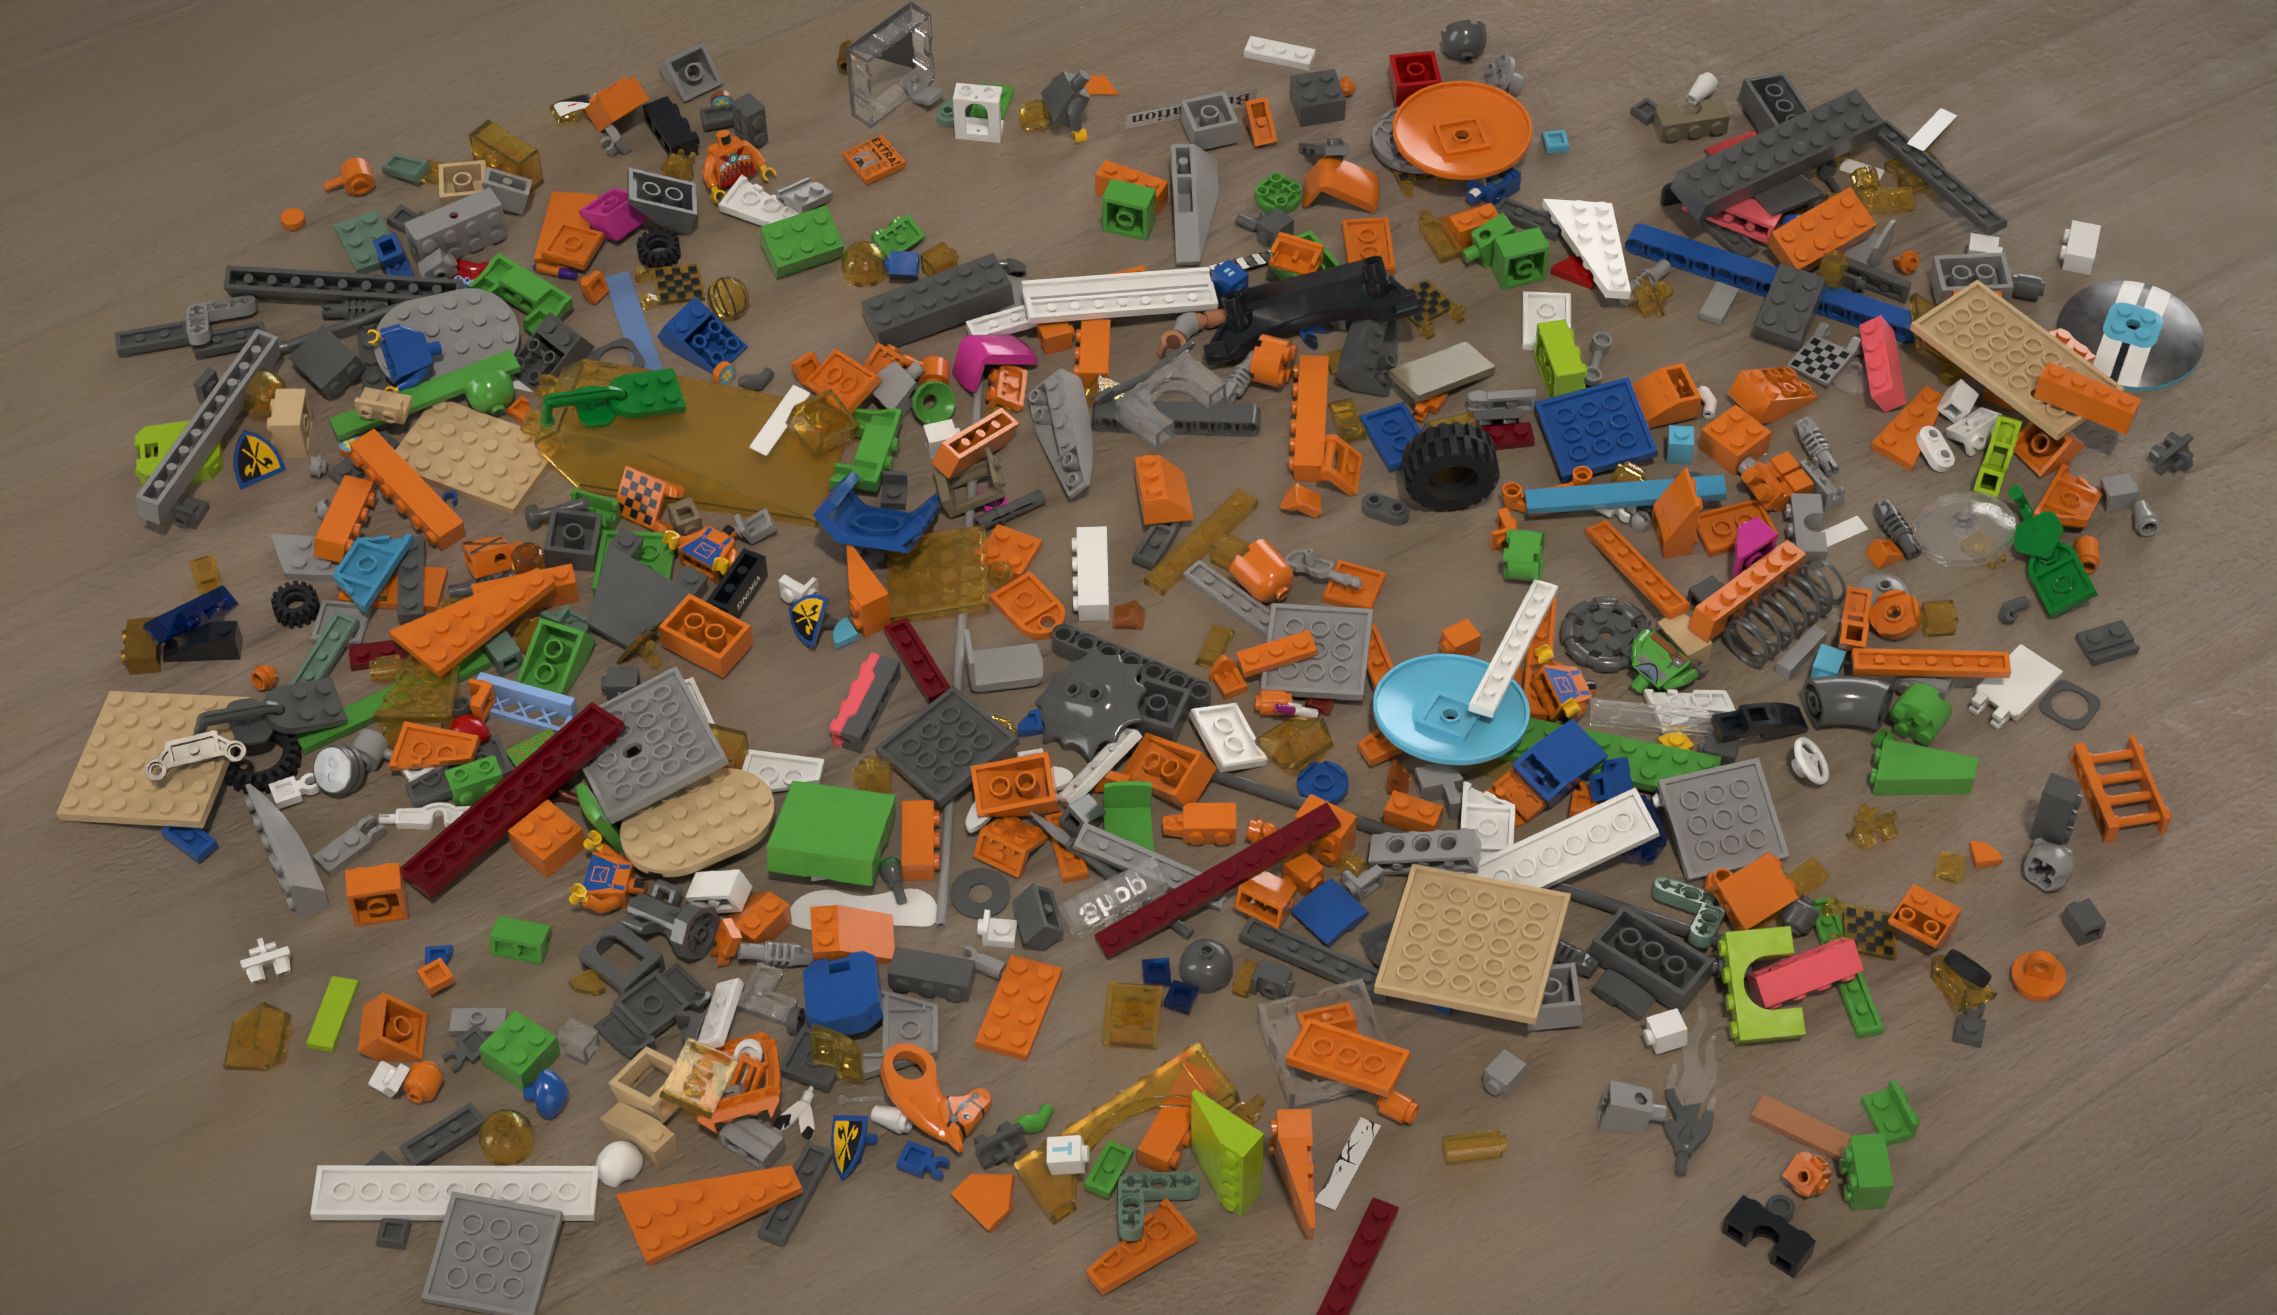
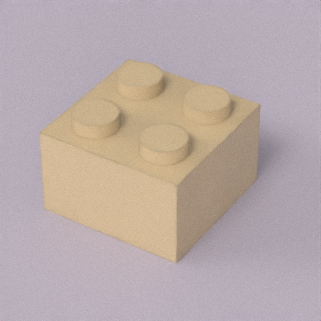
[438,160,487,207]
[267,389,314,458]

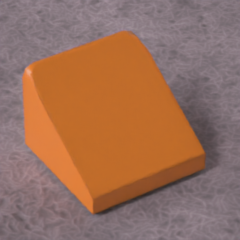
[1865,539,1904,569]

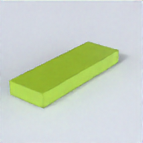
[306,976,359,1053]

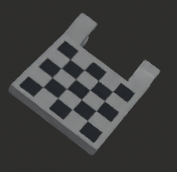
[1787,322,1863,387]

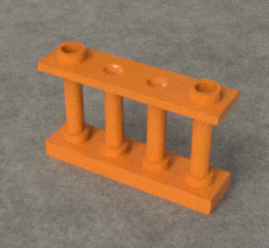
[2070,735,2171,843]

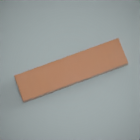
[1750,1094,1851,1162]

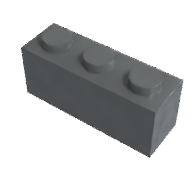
[2029,773,2083,846]
[888,947,976,1002]

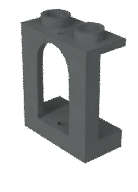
[578,920,665,997]

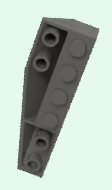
[1336,271,1398,396]

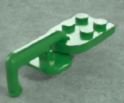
[540,368,686,428]
[2008,485,2098,619]

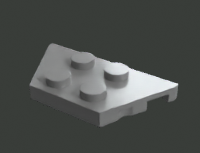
[271,534,357,582]

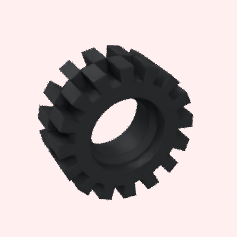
[637,228,681,271]
[271,581,320,629]

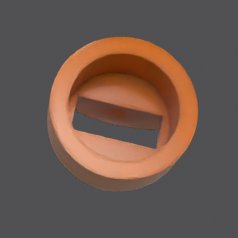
[1339,76,1356,97]

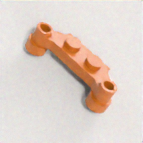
[1501,466,1593,518]

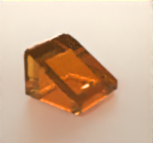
[1112,600,1145,630]
[1387,759,1411,796]

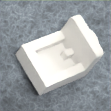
[778,574,819,604]

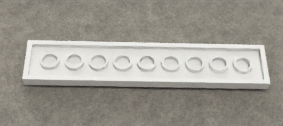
[310,1165,599,1221]

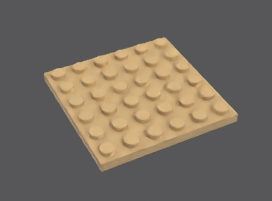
[56,691,251,828]
[1374,864,1571,1025]

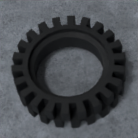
[224,730,302,795]

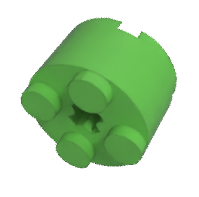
[1503,529,1545,581]
[1890,683,1952,745]

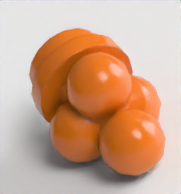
[1245,818,1277,844]

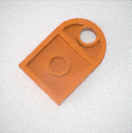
[989,571,1066,640]

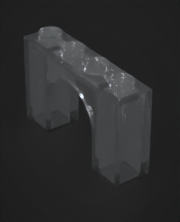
[1115,352,1226,450]

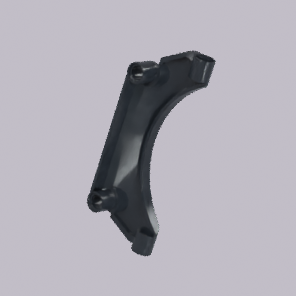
[1203,256,1421,366]

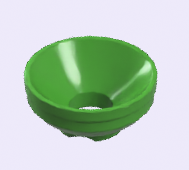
[912,381,956,424]

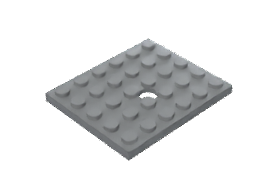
[560,666,730,825]

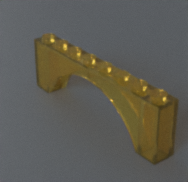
[1013,1041,1241,1225]

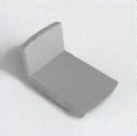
[1831,219,1896,268]
[964,629,1043,692]

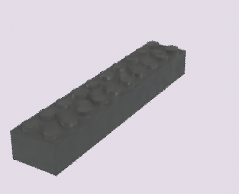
[1670,89,1884,222]

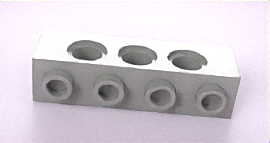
[1368,828,1482,875]

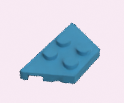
[332,533,414,612]

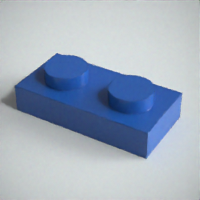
[161,826,218,863]

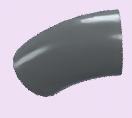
[1802,675,1894,730]

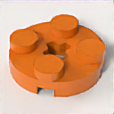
[1869,590,1922,640]

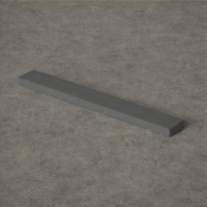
[1875,119,2007,236]

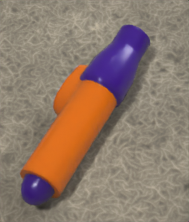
[533,263,578,280]

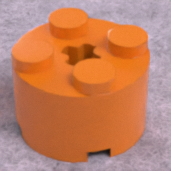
[1250,334,1298,388]

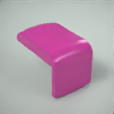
[952,335,1038,392]

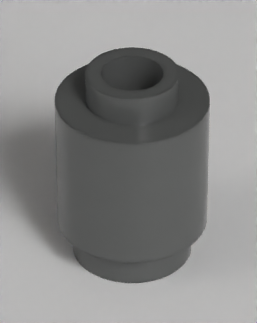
[2012,273,2046,300]

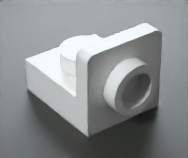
[977,909,1018,948]
[368,1061,410,1098]

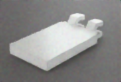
[1968,644,2063,730]

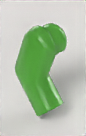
[1015,1104,1054,1133]

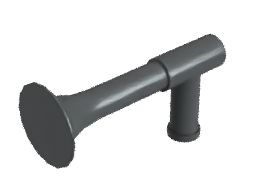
[525,498,591,529]

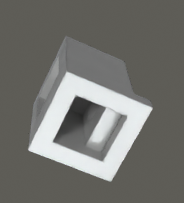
[418,248,458,278]

